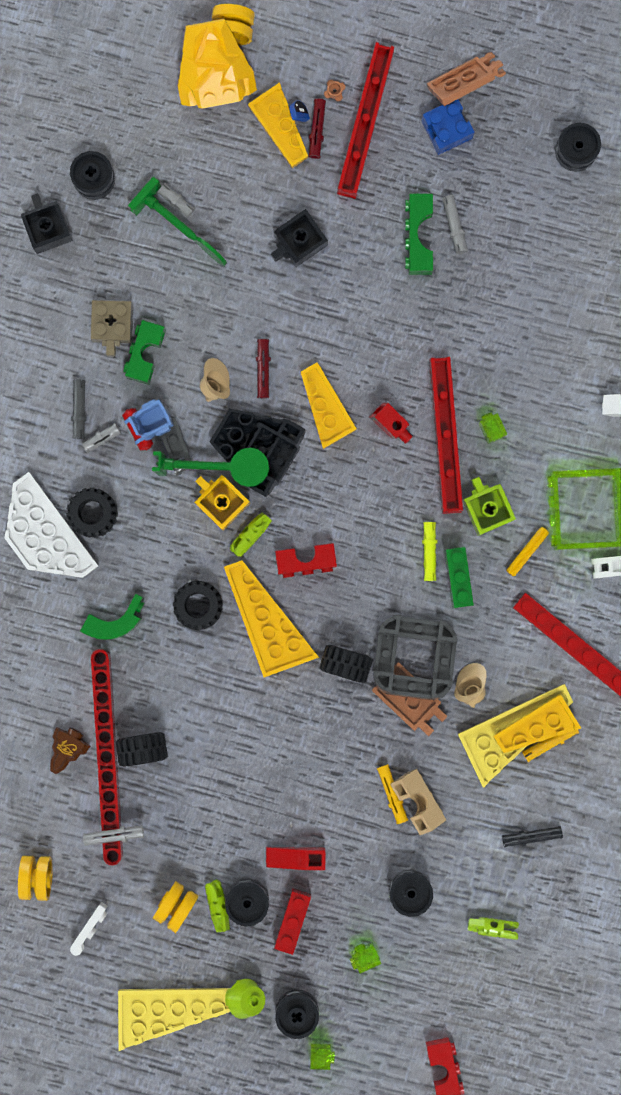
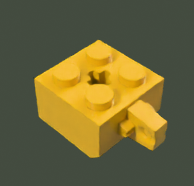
[194,475,251,531]

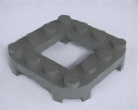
[373,615,458,700]

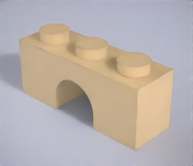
[390,769,446,835]

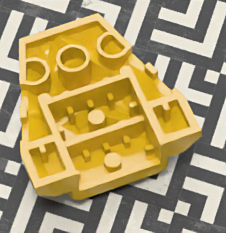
[177,19,257,109]

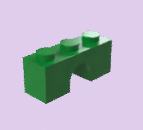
[123,320,166,385]
[444,547,474,609]

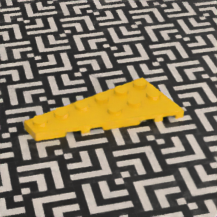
[224,560,319,677]

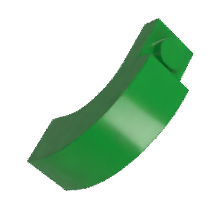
[80,594,145,640]

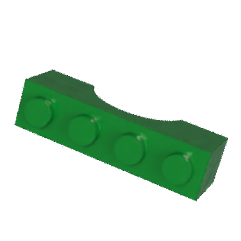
[405,194,433,275]

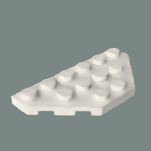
[5,472,99,578]

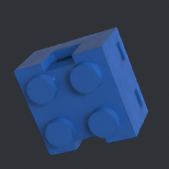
[421,99,475,155]

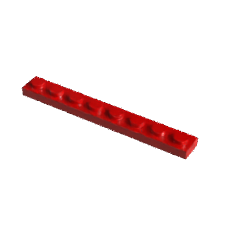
[513,593,621,697]

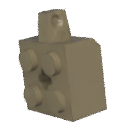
[91,300,133,357]

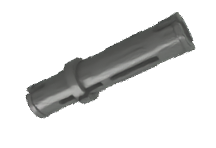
[71,379,87,439]

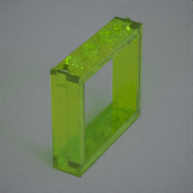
[547,468,621,551]

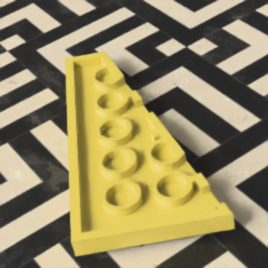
[458,684,573,788]
[118,988,231,1051]

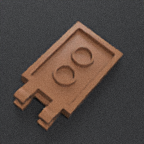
[427,52,506,106]
[372,662,447,736]

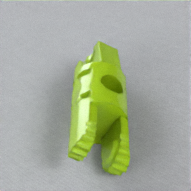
[229,512,272,557]
[205,879,230,932]
[467,917,519,940]

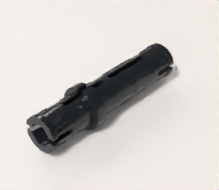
[502,826,563,848]

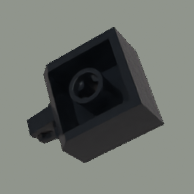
[21,193,73,254]
[270,209,328,267]

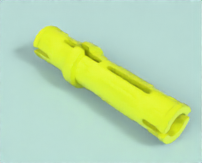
[422,522,438,581]

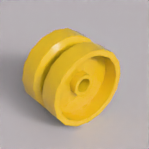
[212,4,255,45]
[18,855,53,901]
[152,881,199,934]

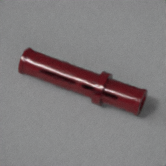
[308,99,326,159]
[256,339,271,399]

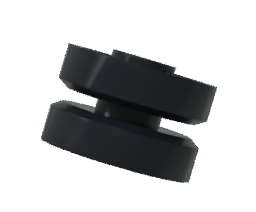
[555,122,601,172]
[70,151,115,200]
[389,869,433,917]
[225,879,269,927]
[275,989,319,1039]

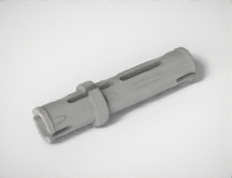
[442,195,468,254]
[83,825,144,846]

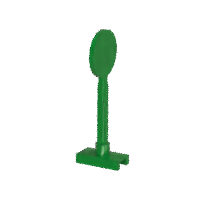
[128,177,227,266]
[152,448,269,487]

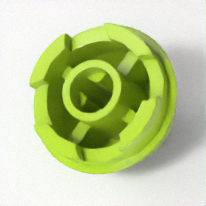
[225,979,265,1019]

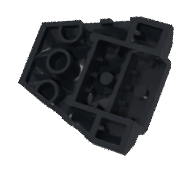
[210,408,306,497]

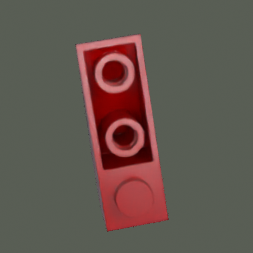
[266,847,326,870]

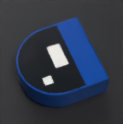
[289,100,310,122]

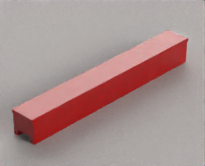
[337,42,395,199]
[429,357,463,514]

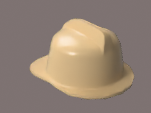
[200,358,230,402]
[454,663,487,708]

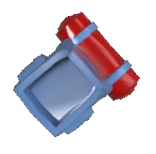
[122,399,174,451]

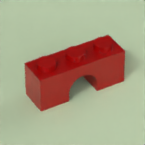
[275,543,337,578]
[274,888,311,955]
[426,1037,465,1095]

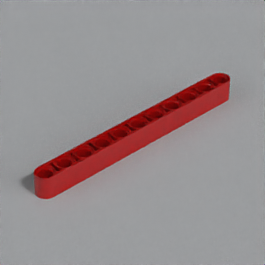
[91,649,123,866]

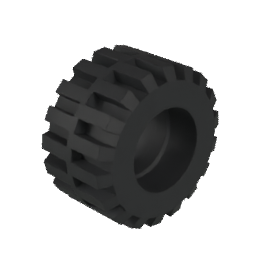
[66,487,118,538]
[173,581,223,630]
[319,645,373,683]
[115,732,168,767]

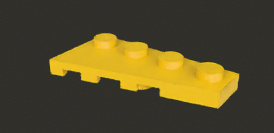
[248,82,308,169]
[301,362,357,449]
[493,694,581,753]

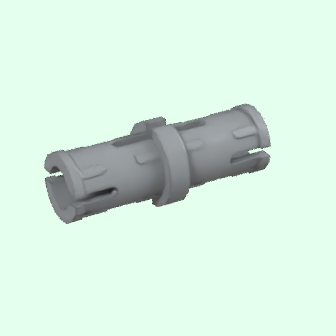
[158,183,195,218]
[82,423,121,453]

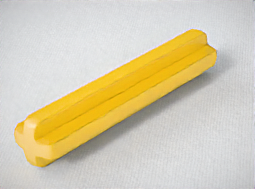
[506,527,549,577]

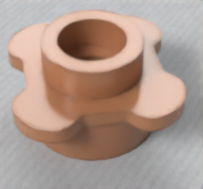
[324,80,345,101]

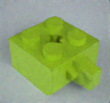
[462,477,516,536]

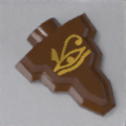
[50,727,91,774]

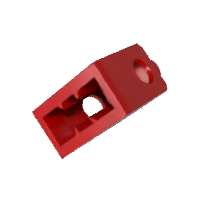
[369,403,413,444]

